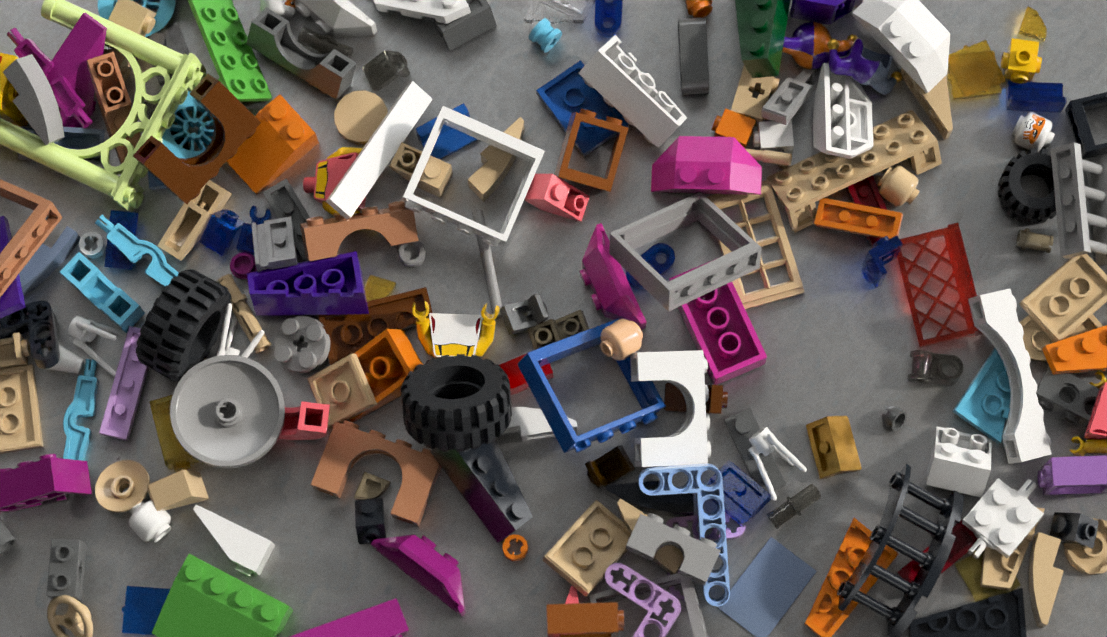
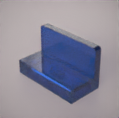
[1006,81,1067,113]

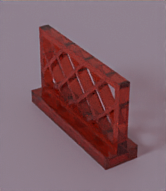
[893,222,983,348]

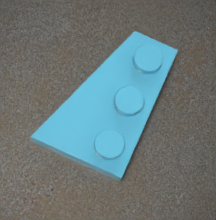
[952,347,1011,444]

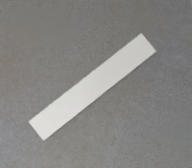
[326,81,432,220]

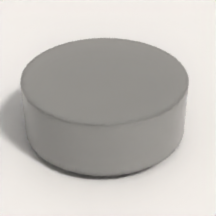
[398,240,426,268]

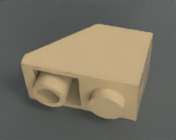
[389,142,453,198]

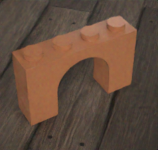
[311,420,442,527]

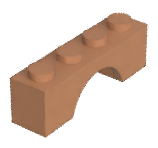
[300,201,418,261]

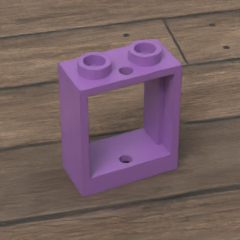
[1037,456,1107,495]

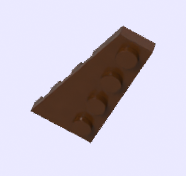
[318,287,433,365]

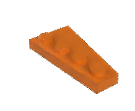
[1042,325,1107,375]
[804,518,899,637]

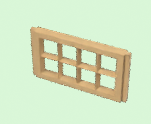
[707,180,804,310]

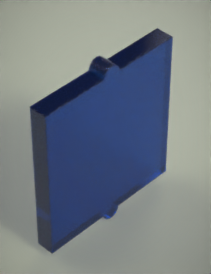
[121,586,170,635]

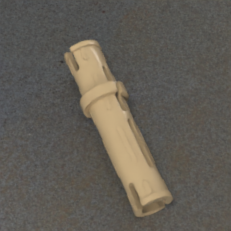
[216,274,272,354]

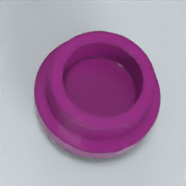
[230,252,257,280]

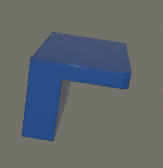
[415,103,478,160]

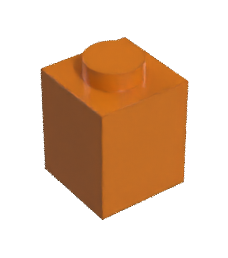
[711,108,756,149]

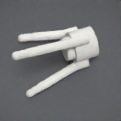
[216,303,264,358]
[68,315,128,377]
[748,426,807,501]

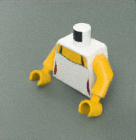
[412,301,500,360]

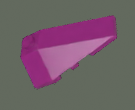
[47,13,107,128]

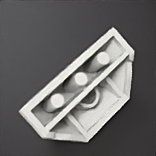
[295,0,377,38]
[851,0,950,93]
[812,63,873,159]

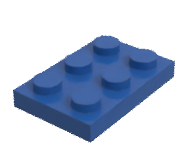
[536,60,628,157]

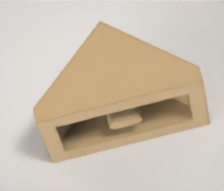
[146,470,209,511]

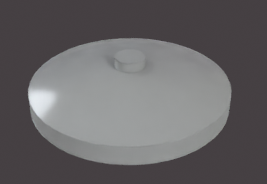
[170,355,285,468]

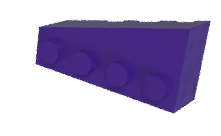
[247,251,369,316]

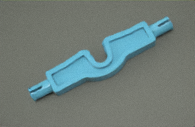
[95,214,178,287]
[63,359,99,461]

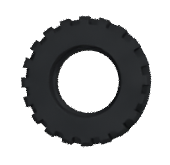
[136,269,232,381]
[401,354,512,452]

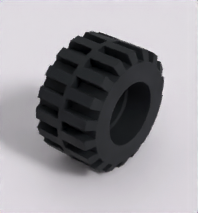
[997,148,1057,224]

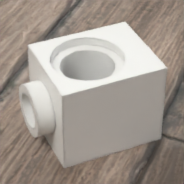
[753,120,794,154]

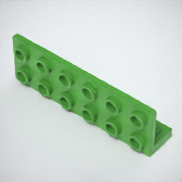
[188,0,272,102]

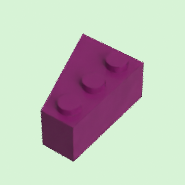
[0,454,92,513]

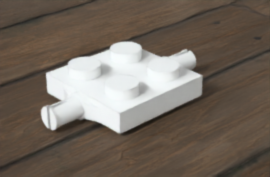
[962,478,1044,559]

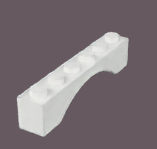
[968,289,1051,464]

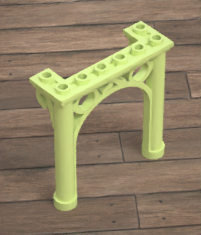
[0,0,207,214]

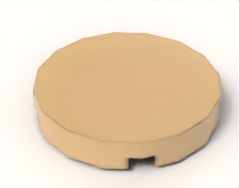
[334,90,388,145]
[1063,518,1107,575]

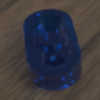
[595,0,623,37]
[626,243,675,290]

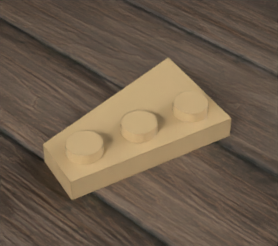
[980,507,1045,590]

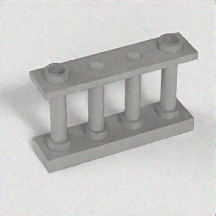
[1051,142,1107,267]

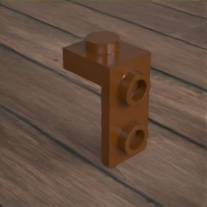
[664,382,728,414]

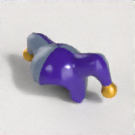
[827,38,902,95]

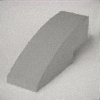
[3,54,65,145]

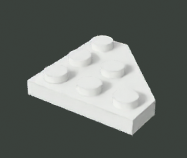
[372,0,471,24]

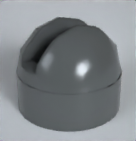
[882,406,907,431]

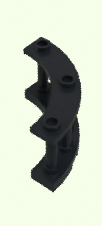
[837,464,964,637]

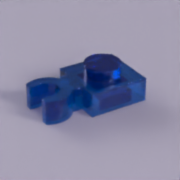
[236,206,272,255]

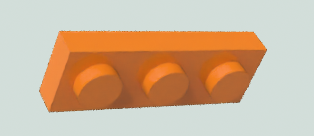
[814,198,903,242]

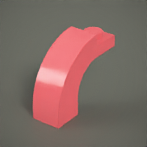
[278,401,330,440]

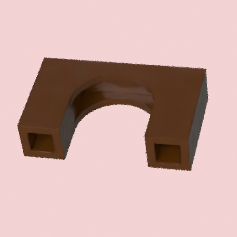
[133,74,261,204]

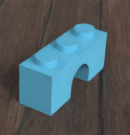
[60,252,145,333]

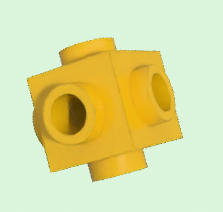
[1000,38,1042,84]

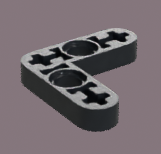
[0,300,60,369]

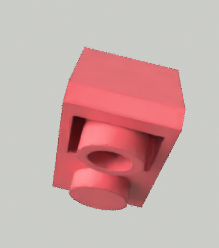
[524,174,590,221]

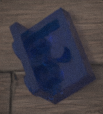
[861,235,903,288]

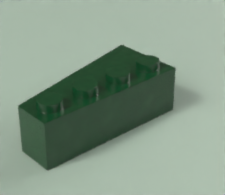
[735,0,791,78]

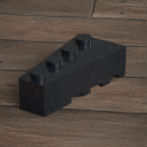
[430,439,533,543]

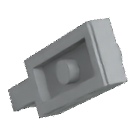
[761,68,814,125]

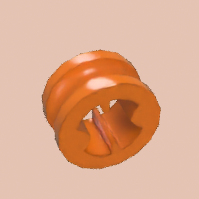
[502,534,528,562]

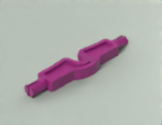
[7,28,93,128]

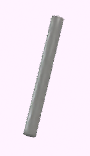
[472,210,502,318]

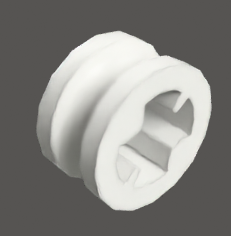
[79,232,106,259]

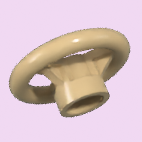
[47,595,93,637]

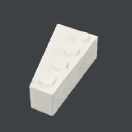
[579,35,687,148]

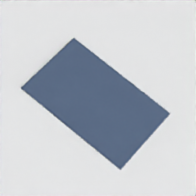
[717,537,817,637]

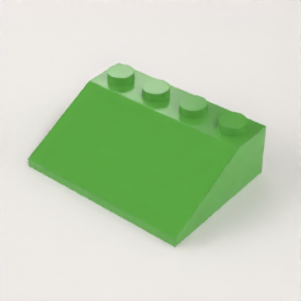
[152,554,293,637]

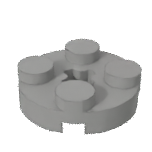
[275,316,330,373]

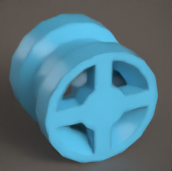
[528,18,562,53]

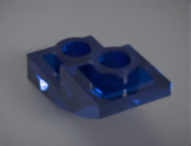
[104,210,139,270]

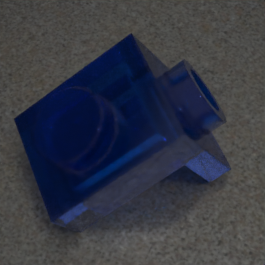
[199,209,245,256]

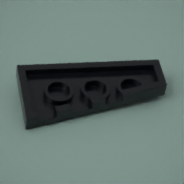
[909,587,1027,637]

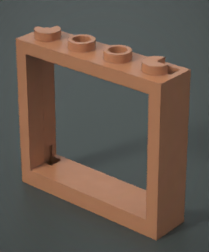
[0,179,63,297]

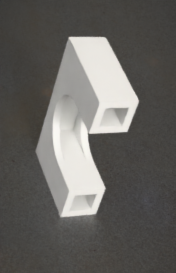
[630,350,711,467]

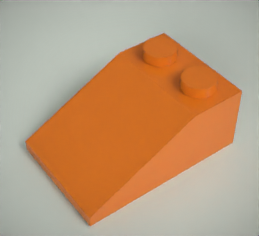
[226,94,319,195]
[350,329,423,422]

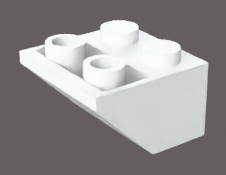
[926,426,992,498]

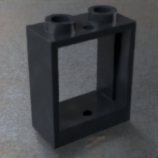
[1065,92,1107,159]

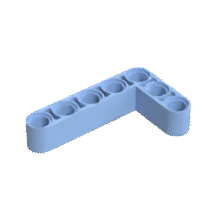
[638,463,730,607]

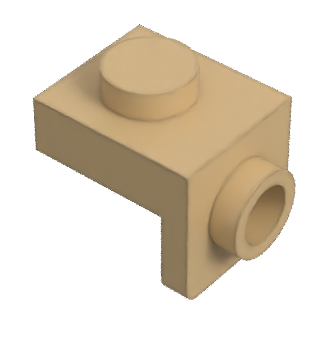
[0,332,31,369]

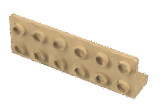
[767,110,942,233]

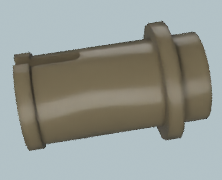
[1016,228,1054,253]

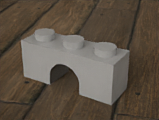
[626,513,721,585]

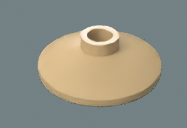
[95,460,150,513]

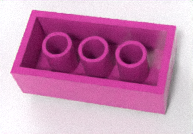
[669,258,767,385]

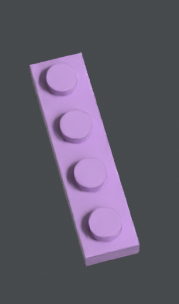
[99,326,149,441]

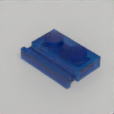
[706,460,771,527]

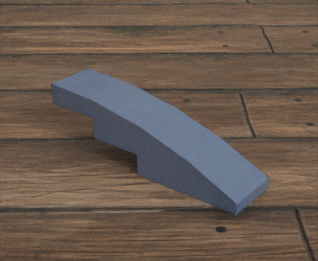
[19,226,81,297]

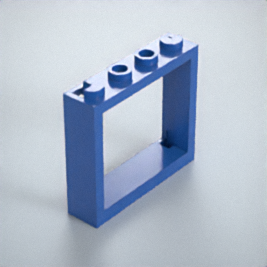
[517,318,666,453]

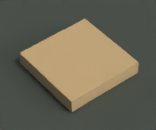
[307,354,377,429]

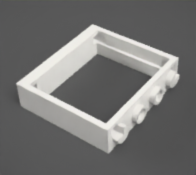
[401,106,545,247]

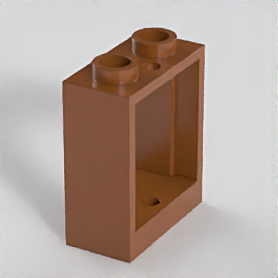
[554,109,629,192]
[547,602,624,637]

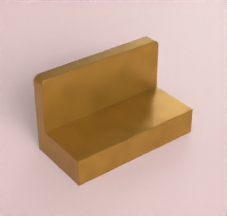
[806,416,861,479]

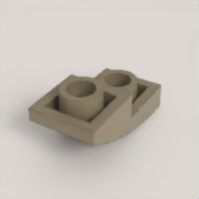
[527,310,590,350]

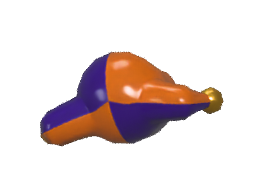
[782,22,858,70]

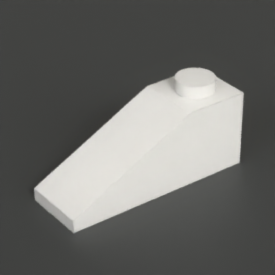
[193,505,275,577]

